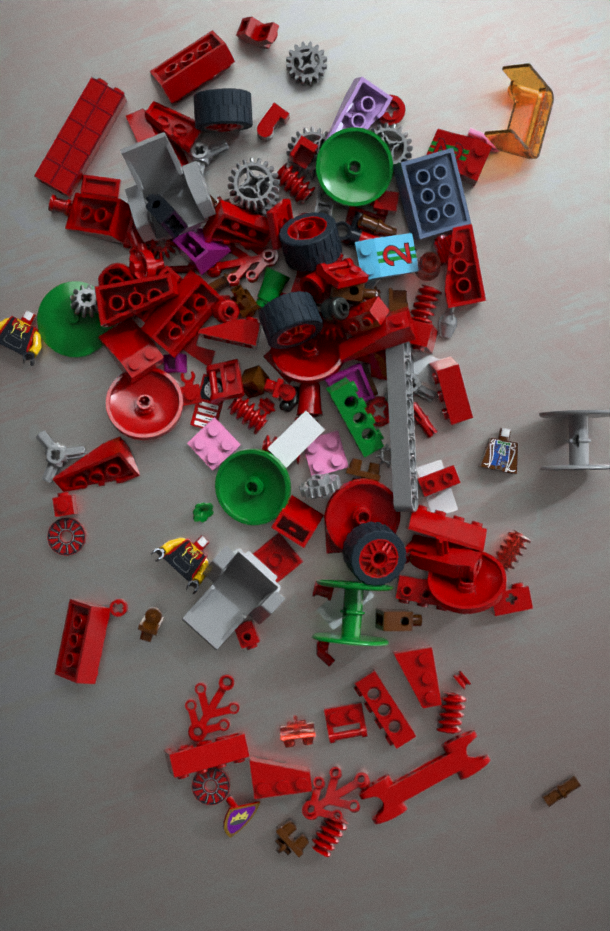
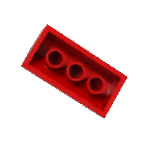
[149,30,235,103]
[140,270,224,358]
[405,504,487,552]
[55,599,111,684]

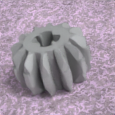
[70,284,99,318]

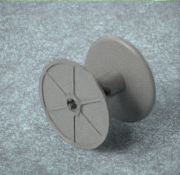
[539,410,610,471]

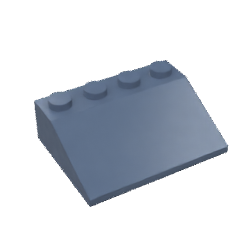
[393,148,471,240]

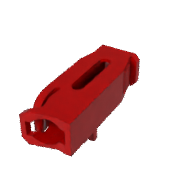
[405,534,482,581]

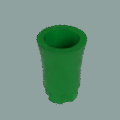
[256,267,290,308]

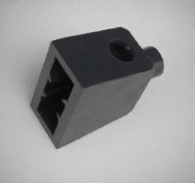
[145,194,188,239]

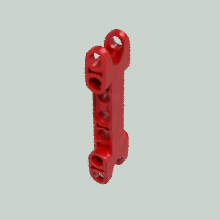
[358,730,491,824]

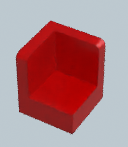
[289,136,318,169]

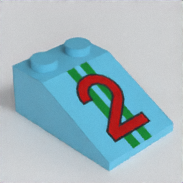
[355,233,419,282]

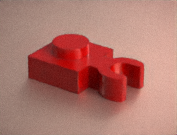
[180,371,202,406]

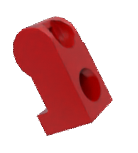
[257,102,290,141]

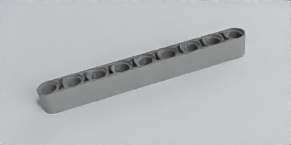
[386,342,418,512]

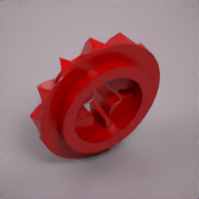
[378,95,406,125]
[365,396,389,427]

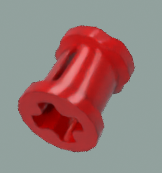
[48,194,72,216]
[312,581,334,601]

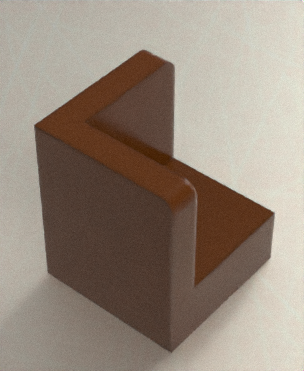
[388,288,408,312]
[242,365,270,399]

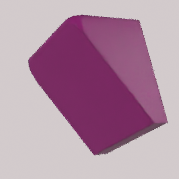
[163,353,187,374]

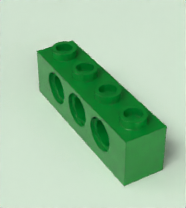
[326,377,384,458]

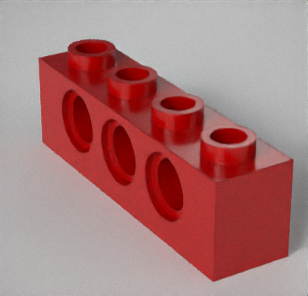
[353,668,416,749]

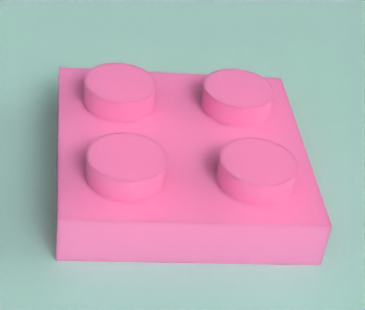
[187,417,241,471]
[304,430,349,476]

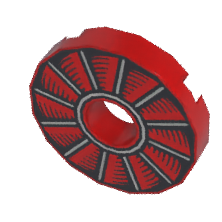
[47,517,86,556]
[192,767,230,805]

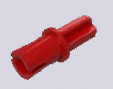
[413,402,438,439]

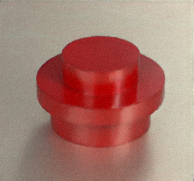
[258,397,276,415]

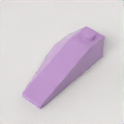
[324,77,393,142]

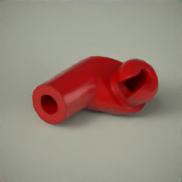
[316,640,335,667]

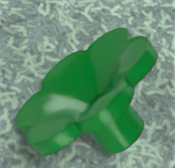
[192,502,214,522]

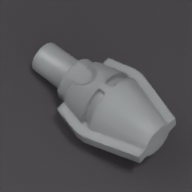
[438,307,457,338]

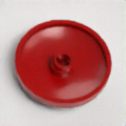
[270,312,347,384]
[106,368,183,440]
[324,478,401,549]
[428,549,507,614]

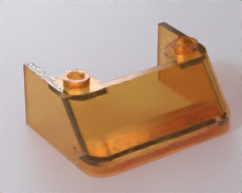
[484,63,554,159]

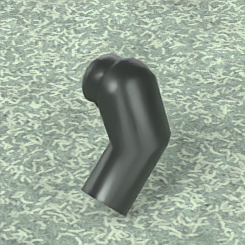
[279,386,299,412]

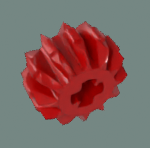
[145,238,176,259]
[319,315,349,341]

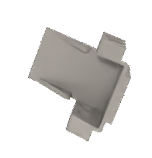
[120,132,216,242]
[182,546,285,650]

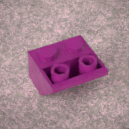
[172,228,231,275]

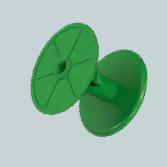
[311,579,393,646]

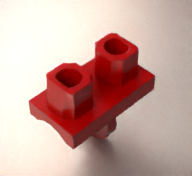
[264,378,296,401]

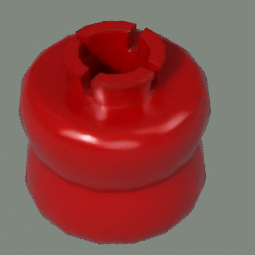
[213,299,240,323]

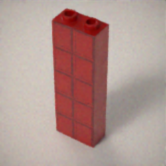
[34,77,127,199]

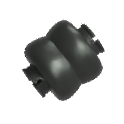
[321,296,349,323]

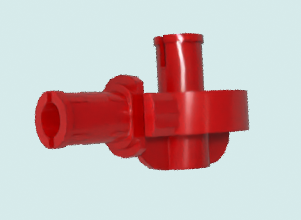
[126,229,164,279]

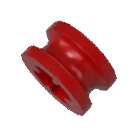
[109,599,128,617]
[453,671,471,690]

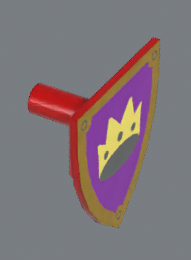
[223,796,261,838]

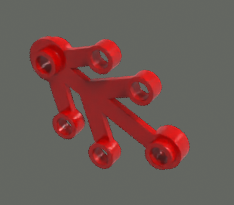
[206,242,279,286]
[185,674,240,742]
[302,767,370,823]

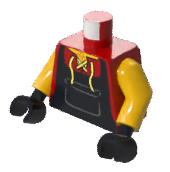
[0,310,42,366]
[150,535,210,594]

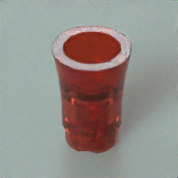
[415,252,441,281]

